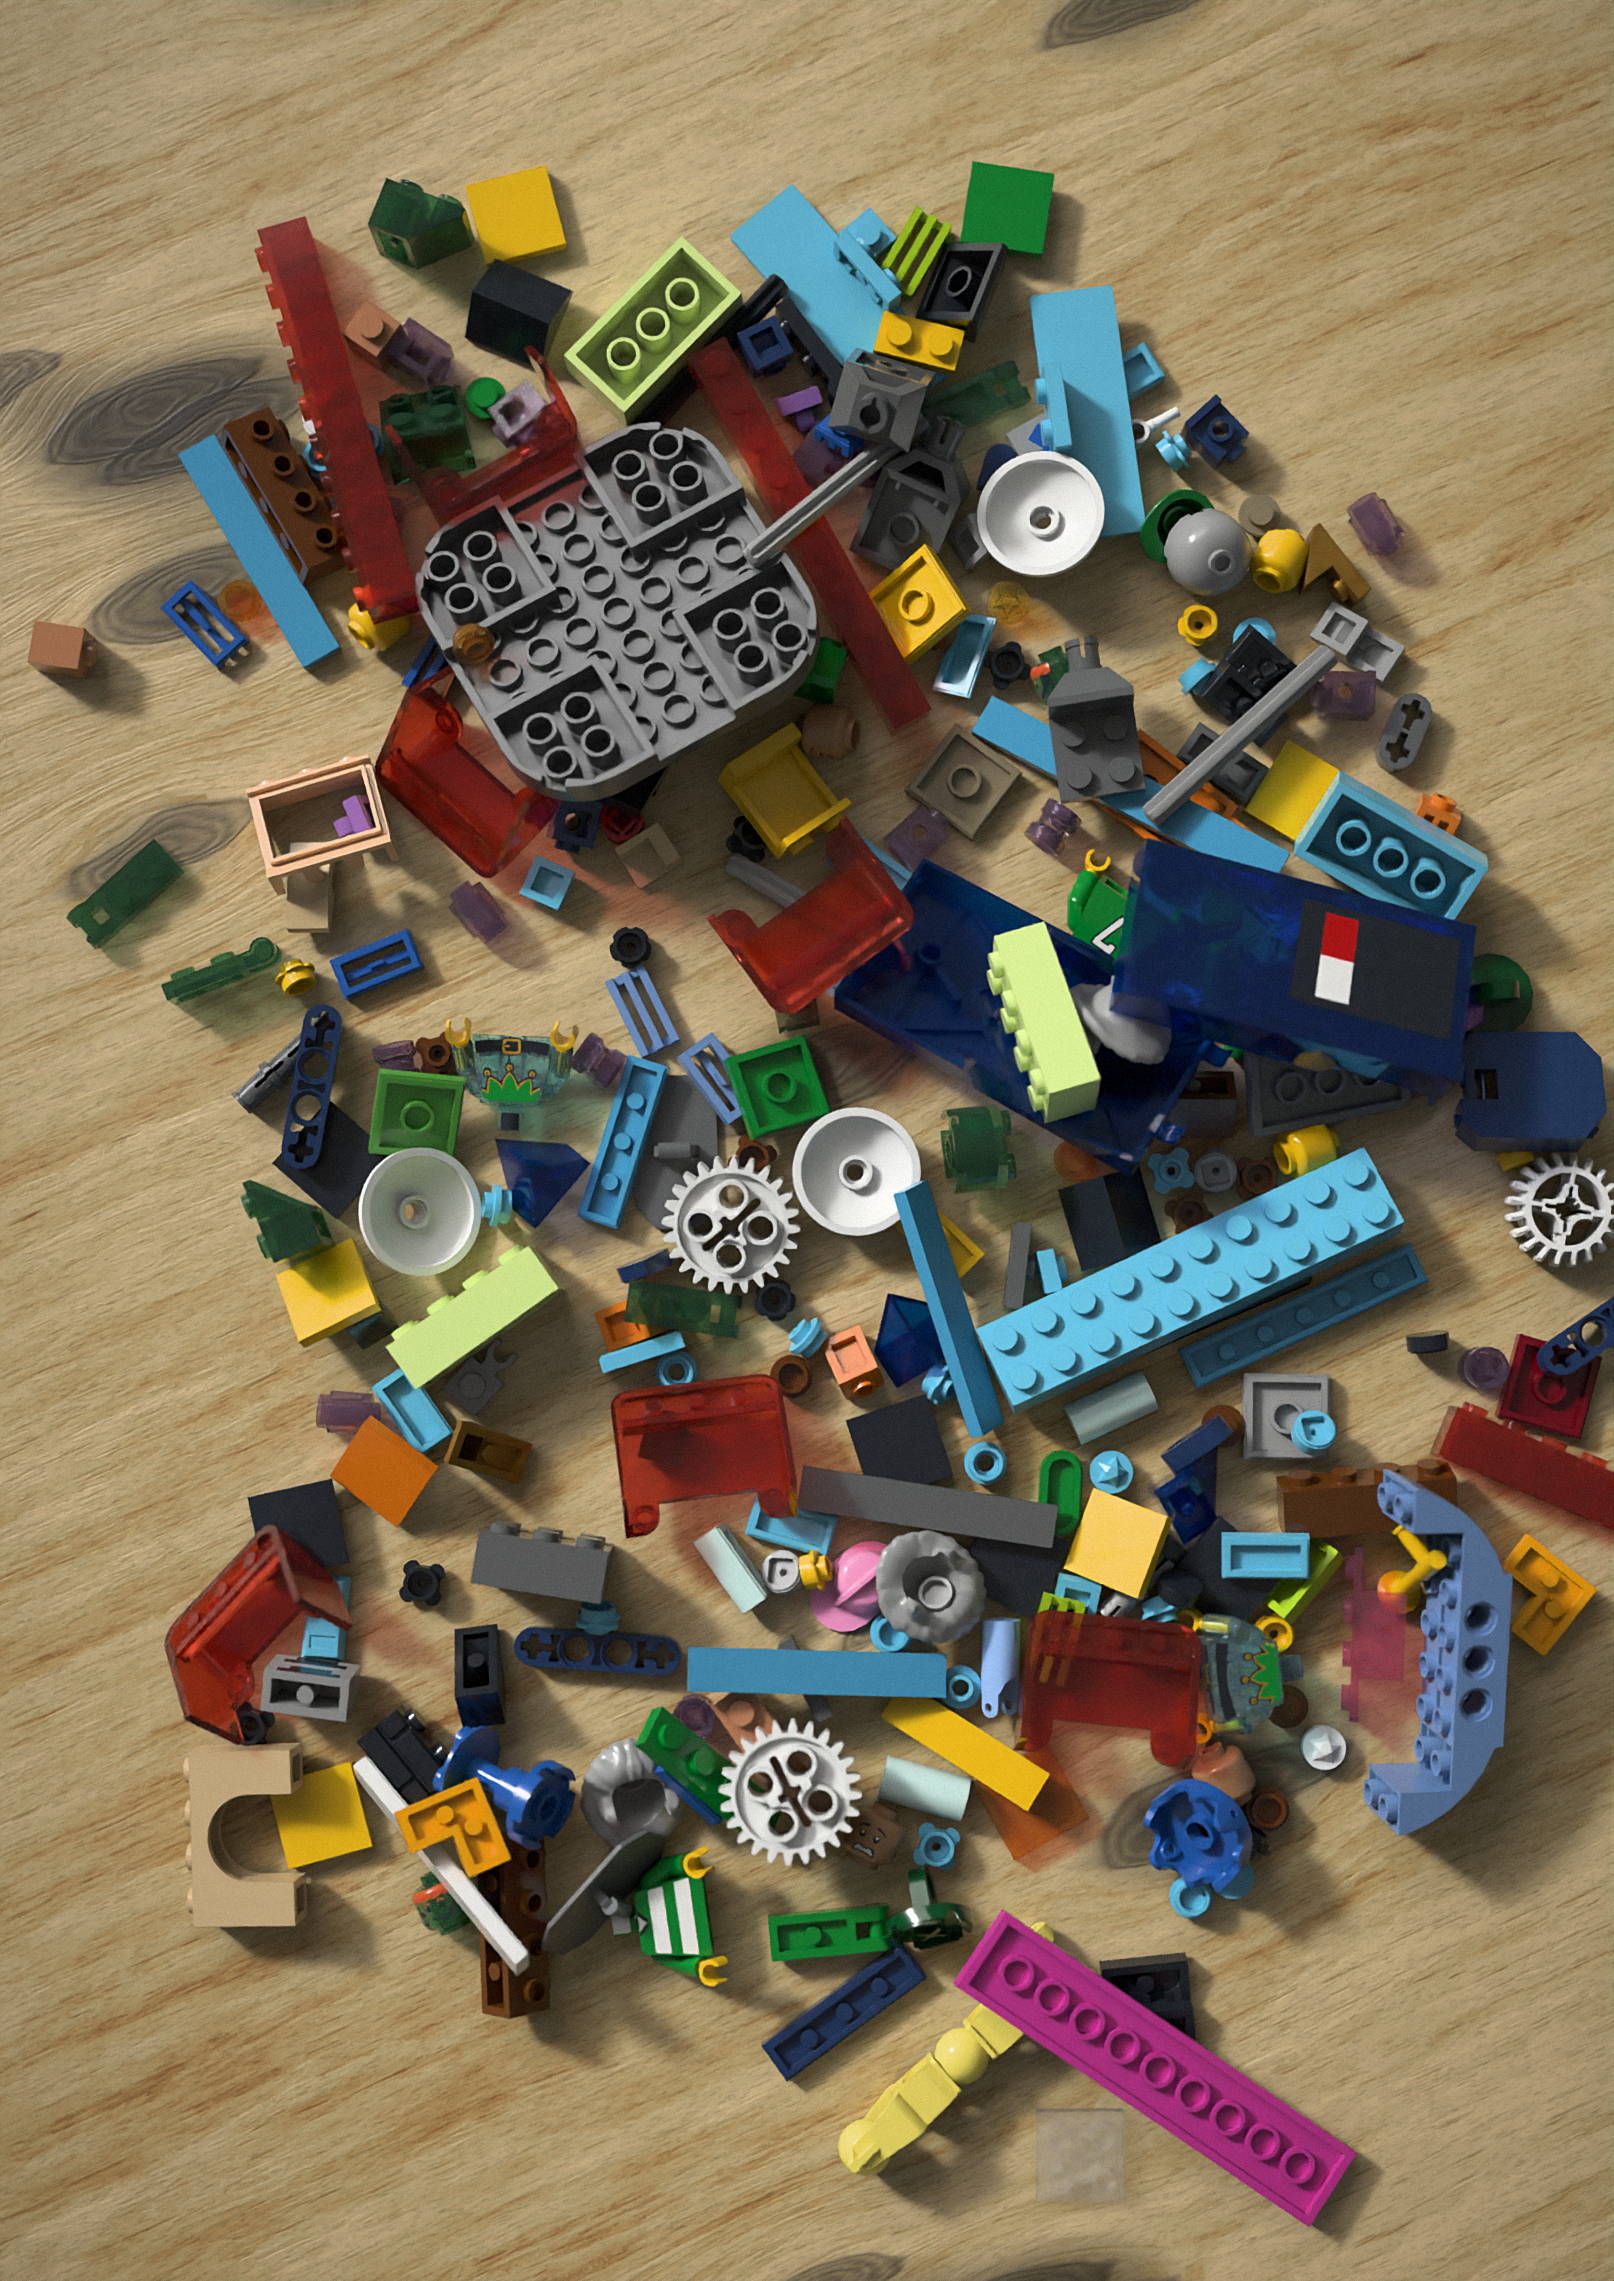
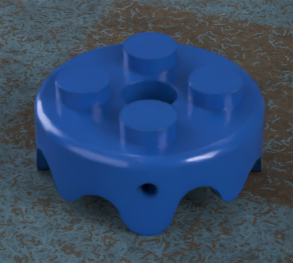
[1143,1779,1253,1892]

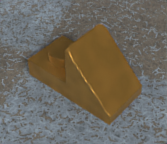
[1299,523,1371,609]
[444,1421,532,1484]

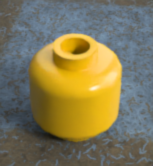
[1249,529,1309,593]
[347,588,411,651]
[1273,1124,1340,1179]

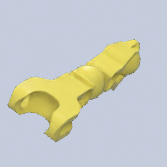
[838,1922,1054,2176]

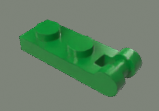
[768,1903,892,1962]

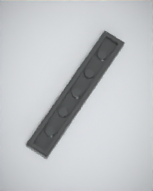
[796,1465,1058,1548]

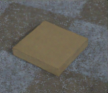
[905,723,1023,842]

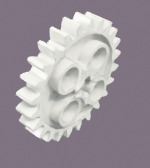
[662,1155,801,1294]
[719,1718,862,1866]

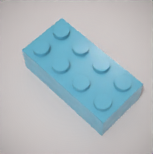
[1294,770,1489,935]

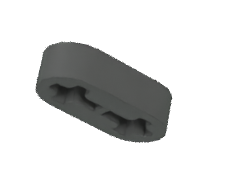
[1375,693,1432,773]

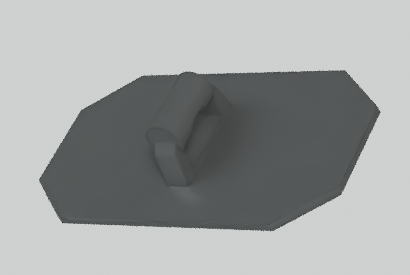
[634,1075,718,1229]
[541,1830,667,1955]

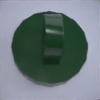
[1454,953,1533,1034]
[886,1866,973,1950]

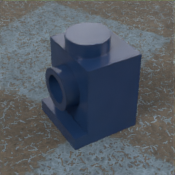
[737,315,794,379]
[1180,394,1249,470]
[546,799,604,854]

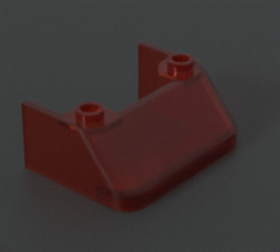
[383,345,584,528]
[375,666,561,878]
[164,1525,353,1746]

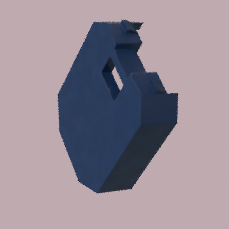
[1449,1031,1607,1152]

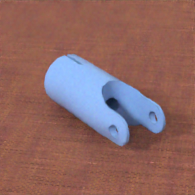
[981,1617,1021,1718]

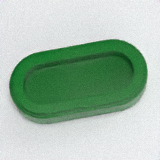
[1037,1450,1083,1536]

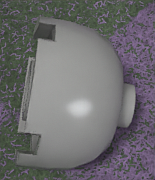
[1164,508,1251,597]

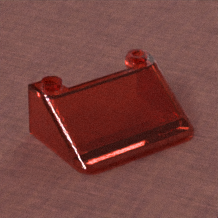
[706,816,914,1014]
[611,1374,797,1539]
[1013,1610,1201,1769]

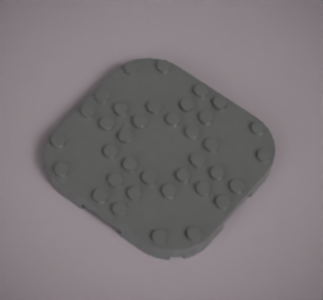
[415,422,820,802]

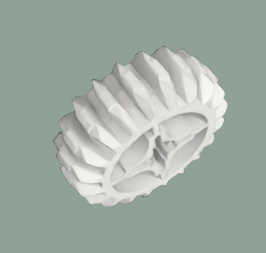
[1504,1153,1614,1267]

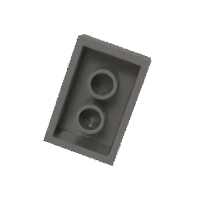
[470,1520,614,1604]

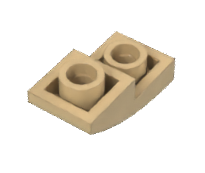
[287,842,335,933]

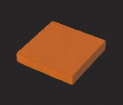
[330,1415,439,1527]

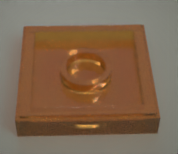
[972,1741,1090,1861]

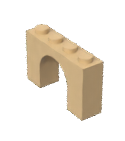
[183,1743,307,1927]

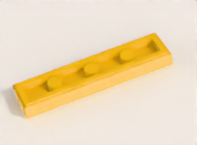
[880,1697,1050,1811]

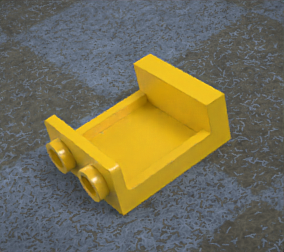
[718,722,852,860]

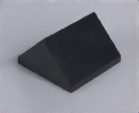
[915,243,1008,344]
[465,258,573,371]
[1057,1167,1162,1271]

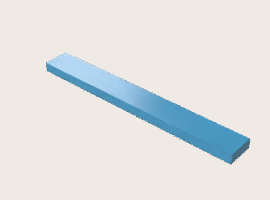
[972,696,1290,893]

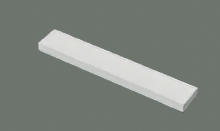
[353,1757,529,1976]

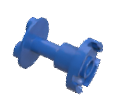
[433,1726,576,1850]

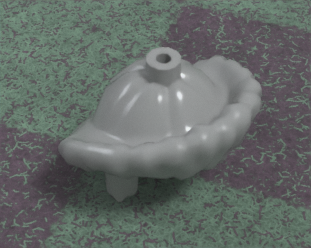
[1069,975,1172,1065]
[875,1530,987,1644]
[580,1737,686,1847]

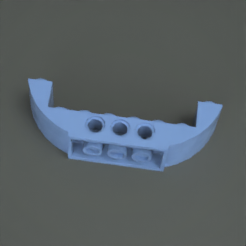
[1363,1469,1513,1836]

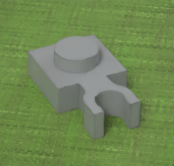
[443,1338,519,1416]

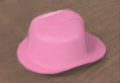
[810,1541,888,1632]

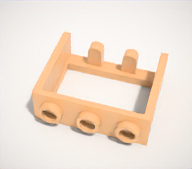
[246,754,400,896]

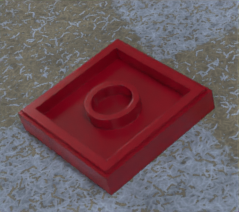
[1495,1334,1603,1440]

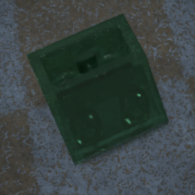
[368,178,475,269]
[379,384,477,485]
[241,1180,336,1266]

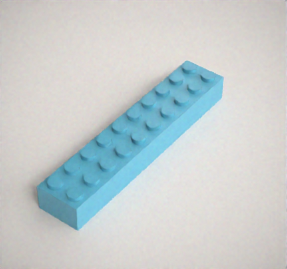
[976,1147,1404,1415]

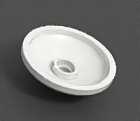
[977,451,1105,578]
[792,1107,921,1236]
[359,1148,481,1276]

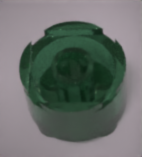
[941,1104,1016,1195]

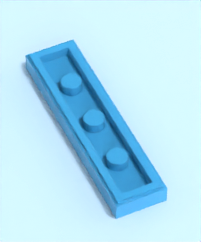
[577,1054,671,1230]

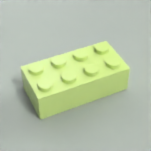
[564,236,743,427]
[987,922,1101,1123]
[386,1244,565,1390]

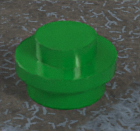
[465,377,507,420]

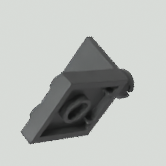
[827,347,936,452]
[849,415,972,571]
[1047,636,1146,804]

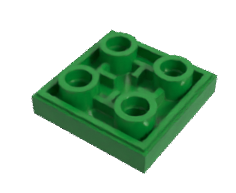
[960,161,1055,259]

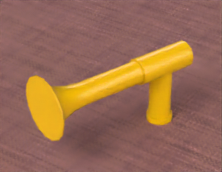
[1377,1525,1447,1614]

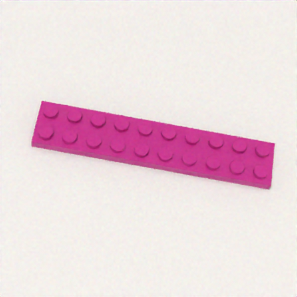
[953,1908,1357,2227]

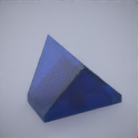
[495,1139,591,1229]
[874,1293,945,1388]
[1147,1447,1218,1545]

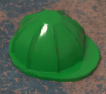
[1139,489,1215,563]

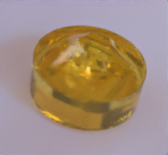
[987,580,1030,625]

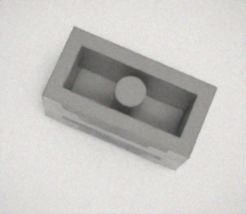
[260,1654,361,1722]

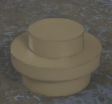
[1238,494,1281,537]

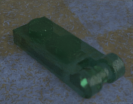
[920,360,1032,442]
[66,839,185,950]
[161,937,282,1005]
[624,1280,743,1339]

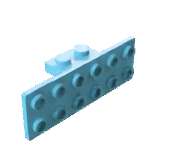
[731,185,950,392]
[1029,285,1145,539]

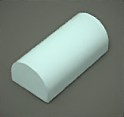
[1062,1370,1159,1445]
[693,1522,771,1614]
[876,1755,971,1822]

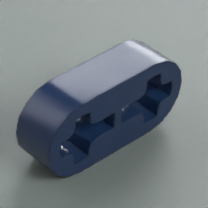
[1160,1414,1233,1473]

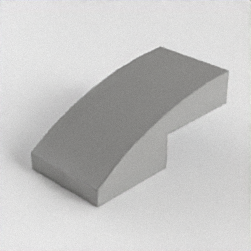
[1310,601,1406,687]

